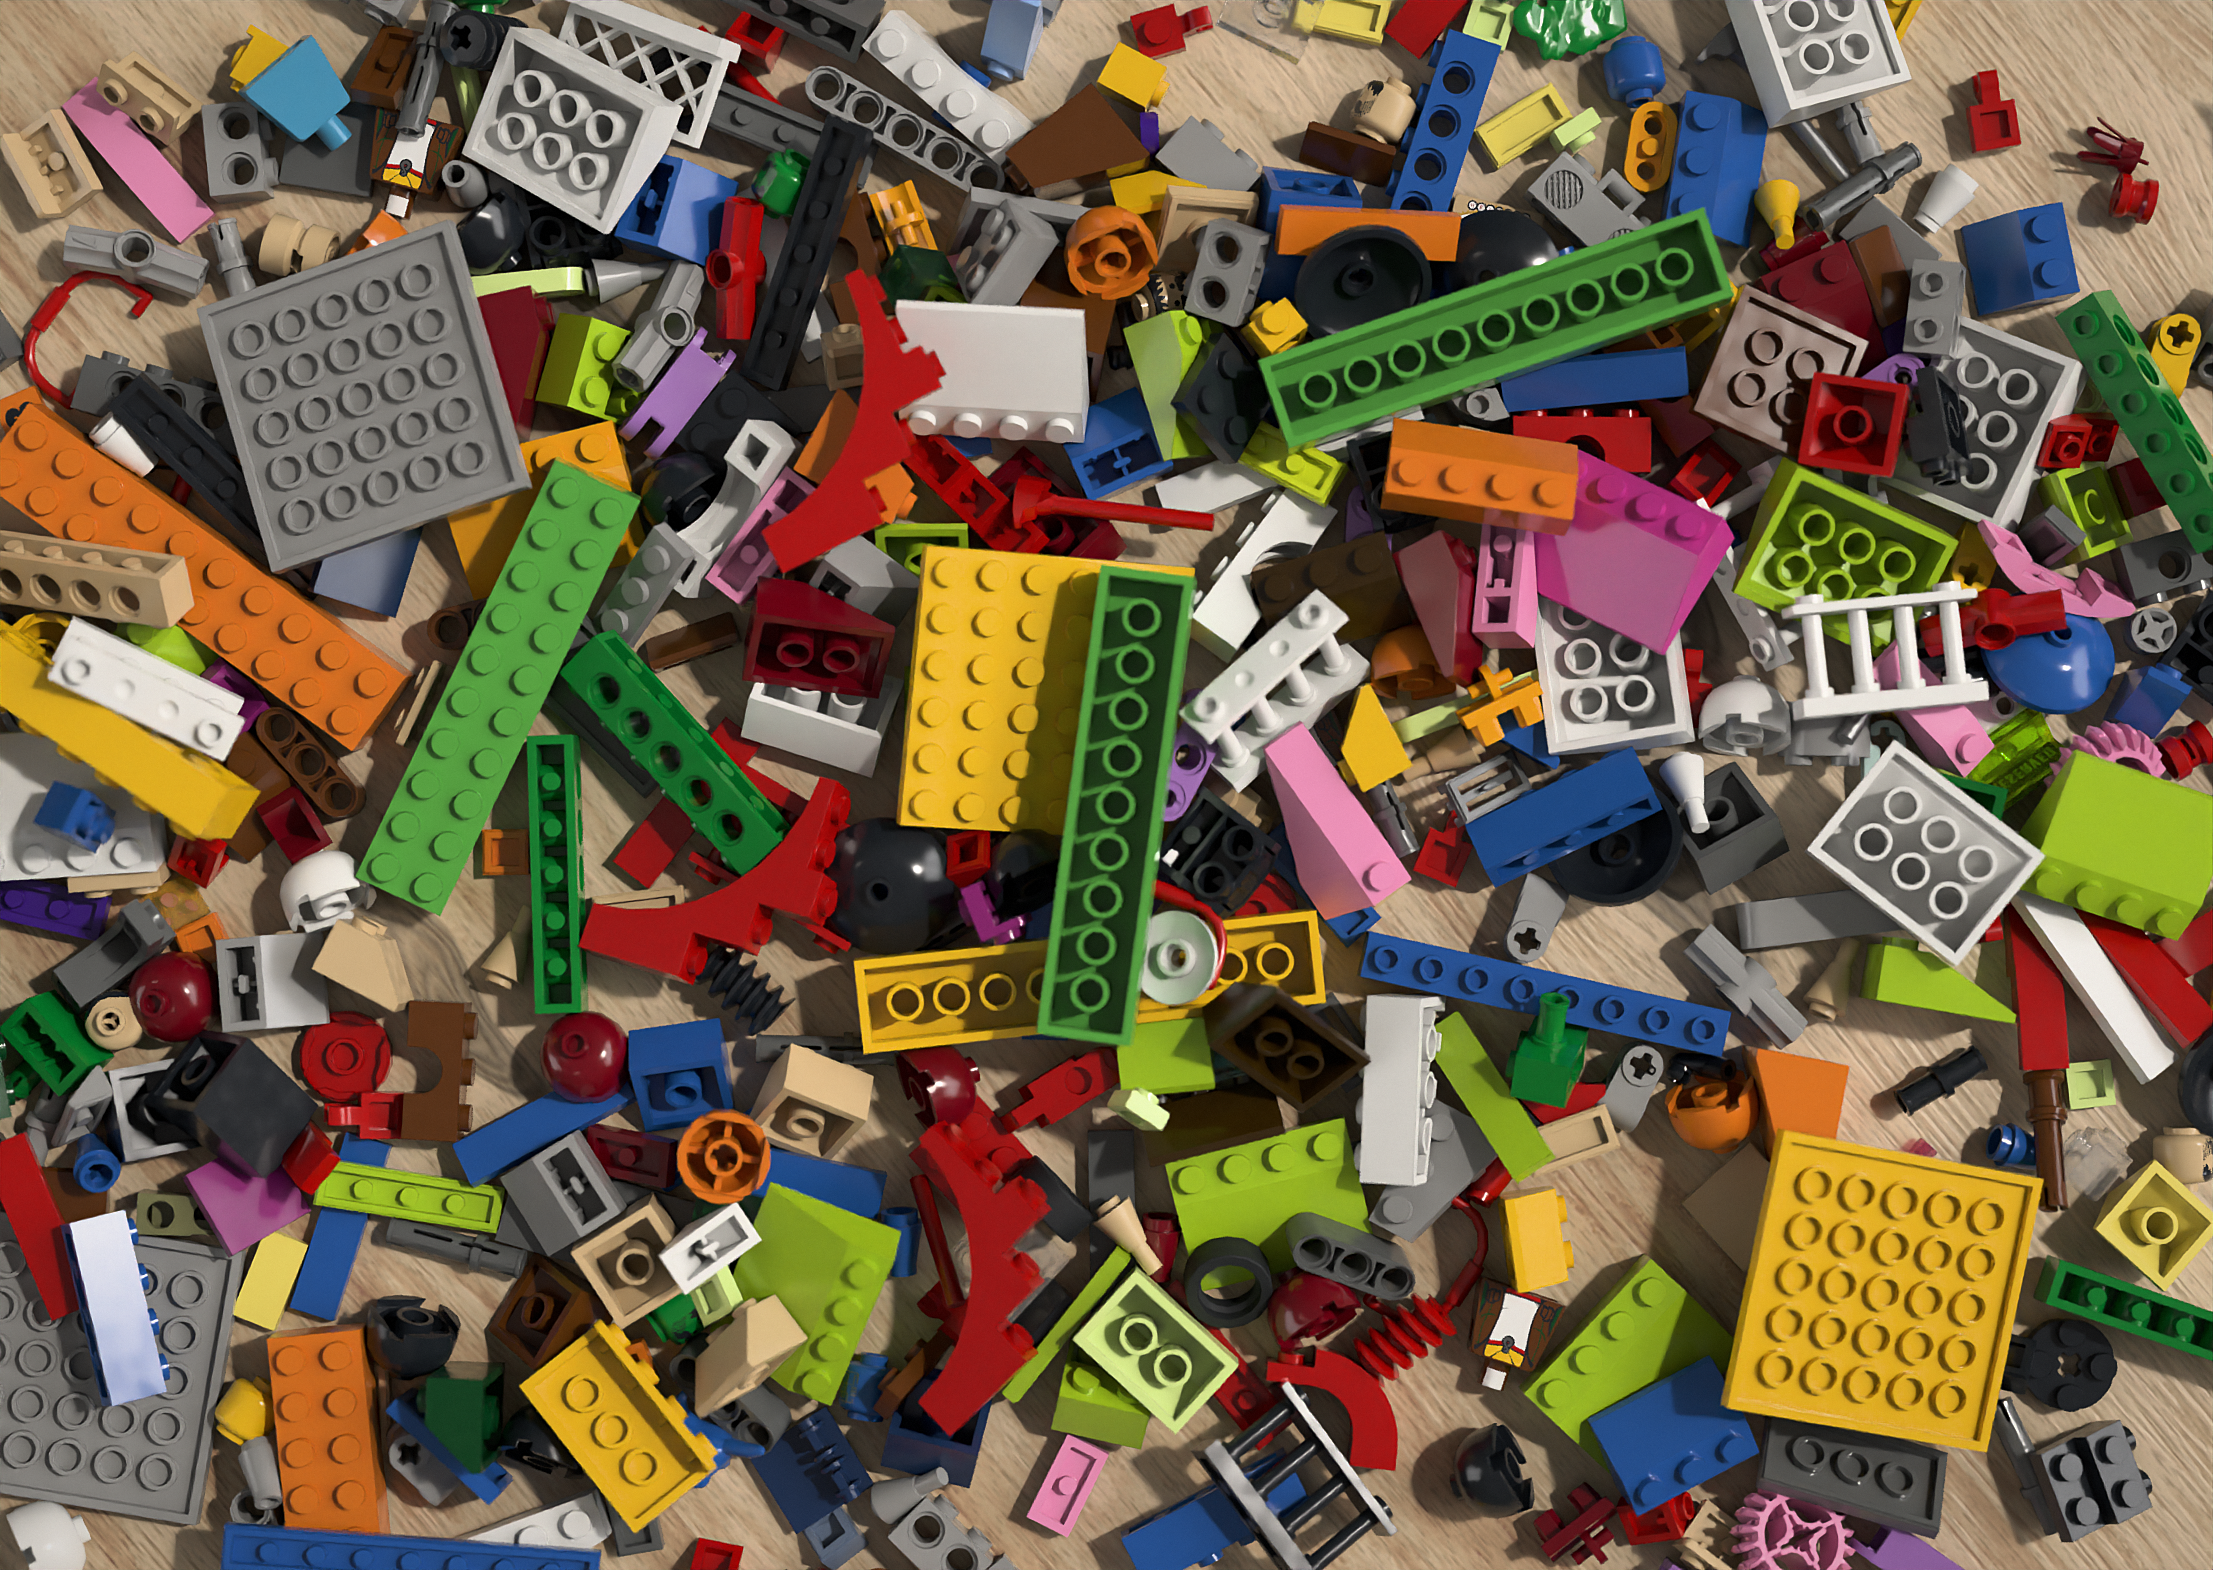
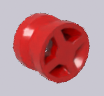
[2108,172,2159,225]

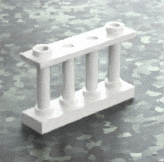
[1693,455,1804,672]
[1781,581,1989,721]
[1179,589,1371,793]
[48,616,245,762]

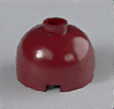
[127,951,221,1043]
[539,1010,630,1104]
[896,1044,981,1131]
[1267,1266,1362,1352]

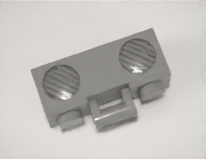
[1523,151,1654,250]

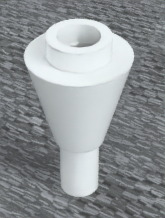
[1659,752,1710,833]

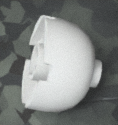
[1698,675,1791,757]
[280,849,377,933]
[6,1501,91,1570]

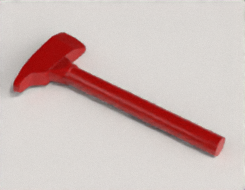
[1012,475,1215,532]

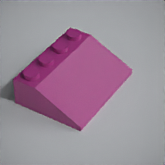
[1533,449,1735,656]

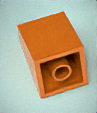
[793,388,919,524]
[1741,1045,1850,1162]

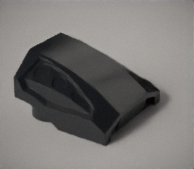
[513,183,624,270]
[1346,413,1442,535]
[2155,588,2213,706]
[1158,786,1281,920]

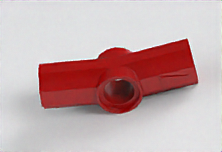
[706,196,767,340]
[1919,588,2067,658]

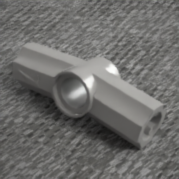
[63,225,209,300]
[611,259,709,392]
[1682,924,1809,1050]

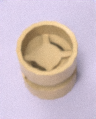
[259,213,341,277]

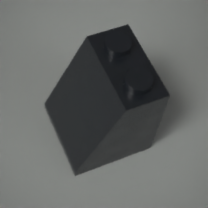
[144,1029,319,1179]

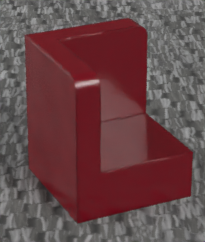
[2106,457,2167,520]
[256,784,333,866]

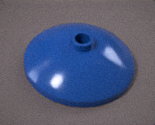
[1980,590,2115,715]

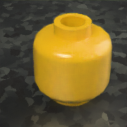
[215,1375,275,1446]

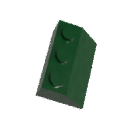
[418,1361,505,1474]

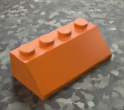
[1380,418,1578,536]

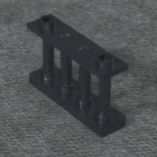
[1191,1381,1398,1570]

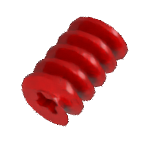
[1352,1292,1457,1388]

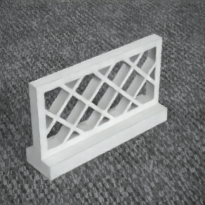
[558,0,742,149]

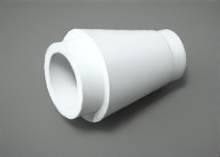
[1913,164,1979,234]
[89,411,160,478]

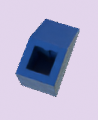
[2103,663,2192,739]
[33,780,117,854]

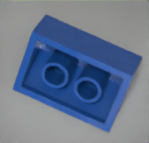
[1659,91,1768,250]
[1587,1355,1760,1517]

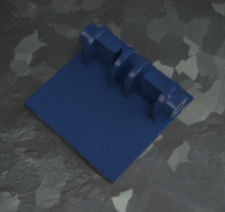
[750,1406,874,1534]

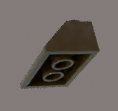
[1250,530,1413,655]
[1202,981,1371,1114]
[1141,1072,1287,1168]

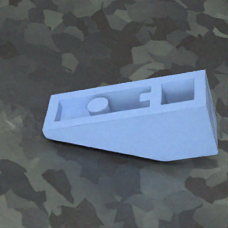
[980,0,1044,81]

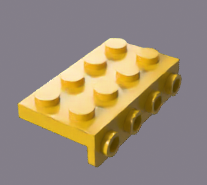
[519,1319,718,1534]

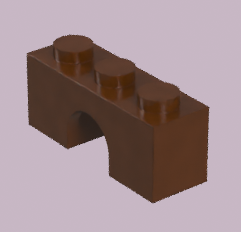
[829,188,901,326]
[1601,324,1720,458]
[401,999,478,1142]

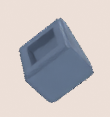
[802,1506,869,1570]

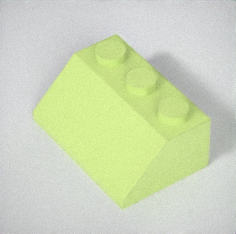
[1073,1265,1239,1434]

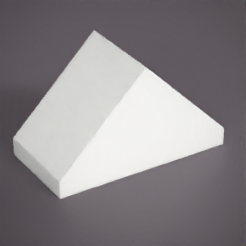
[658,1202,761,1295]

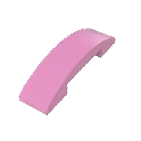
[62,77,216,244]
[1977,518,2136,618]

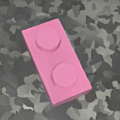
[1027,1433,1109,1537]

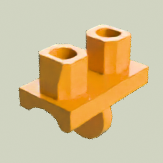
[869,179,941,275]
[1454,664,1544,747]

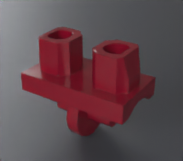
[1533,1482,1618,1565]

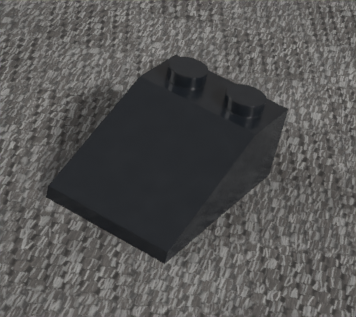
[103,1058,203,1163]

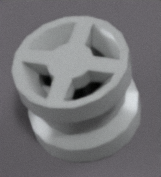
[2122,607,2177,655]

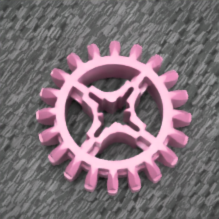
[2042,721,2166,797]
[1729,1488,1856,1570]

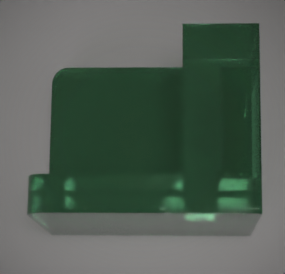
[877,244,959,310]

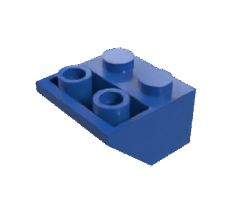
[614,154,740,269]
[1061,386,1174,501]

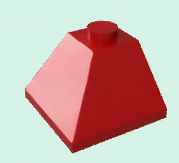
[1798,371,1912,478]

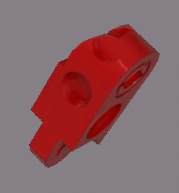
[999,1046,1120,1134]

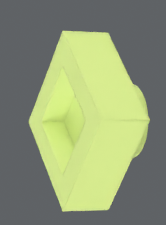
[1462,0,1517,55]
[1548,107,1602,154]
[2062,1058,2116,1110]
[1106,1087,1170,1131]
[689,1265,744,1327]

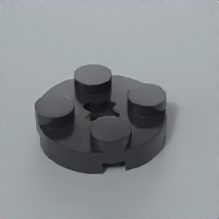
[2027,1318,2118,1412]

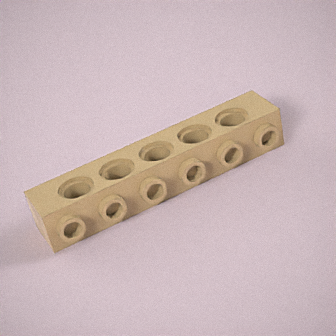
[0,530,194,629]

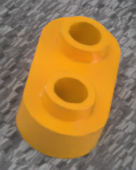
[1622,101,1677,195]

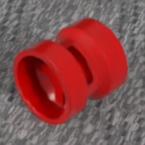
[2155,720,2213,782]

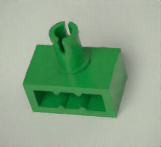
[0,989,115,1099]
[1505,992,1589,1109]

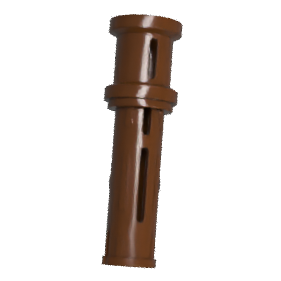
[2022,1069,2069,1212]

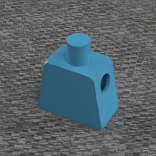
[238,35,352,151]

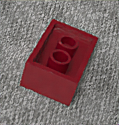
[1752,239,1888,378]
[477,285,557,443]
[989,445,1128,560]
[1392,530,1483,689]
[742,576,895,699]

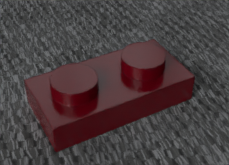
[587,1123,678,1188]

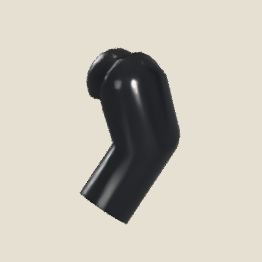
[1107,301,1139,371]
[1666,1053,1737,1086]

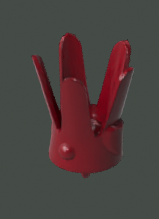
[2076,116,2149,174]

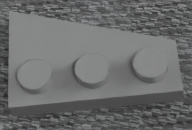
[946,186,1092,256]
[1369,1099,1498,1243]

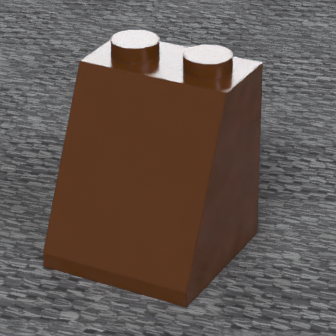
[1004,83,1150,201]
[1020,246,1119,403]

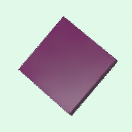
[182,1158,311,1258]

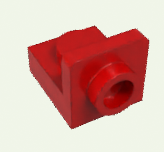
[166,833,230,889]
[1616,1492,1694,1546]

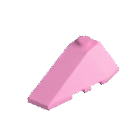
[1262,721,1412,920]

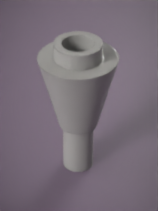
[584,259,669,304]
[870,1467,949,1525]

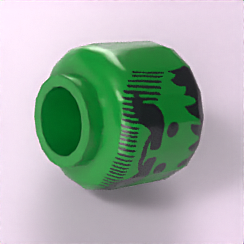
[751,148,811,219]
[645,1292,708,1345]

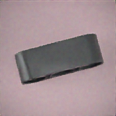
[1285,1212,1416,1301]
[669,1332,792,1455]

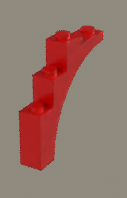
[761,268,947,573]
[578,776,851,986]
[918,1120,1052,1436]

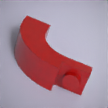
[1264,1344,1398,1471]

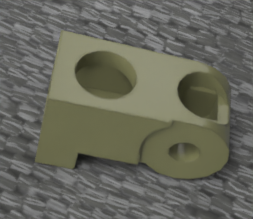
[136,1189,215,1236]

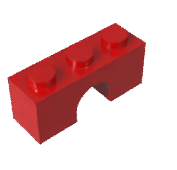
[1509,408,1651,477]

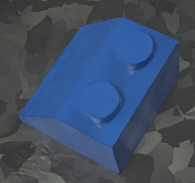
[1960,202,2080,317]
[628,1018,736,1133]

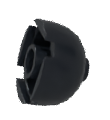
[456,187,526,276]
[640,451,727,533]
[982,829,1062,916]
[365,1295,461,1381]
[496,1403,586,1480]
[1449,1423,1535,1519]

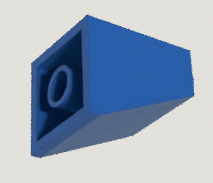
[1256,166,1363,305]

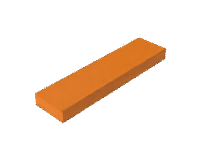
[1274,204,1462,261]

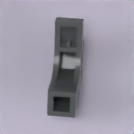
[51,898,176,1016]

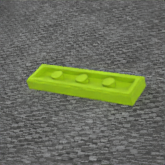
[1434,1010,1556,1184]
[313,1160,505,1233]
[1001,1245,1132,1403]

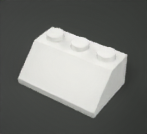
[741,674,905,778]

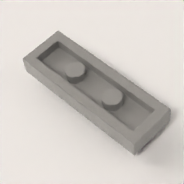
[592,522,696,648]

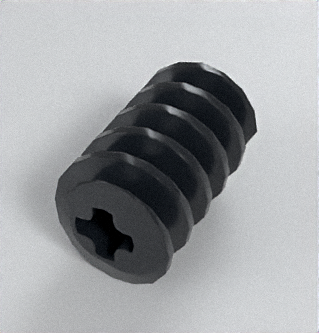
[439,9,529,72]
[694,945,796,1036]

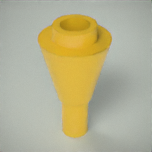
[1754,179,1800,249]

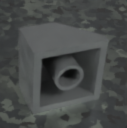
[1668,761,1790,895]

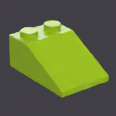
[1123,310,1224,461]
[1859,936,2016,1024]

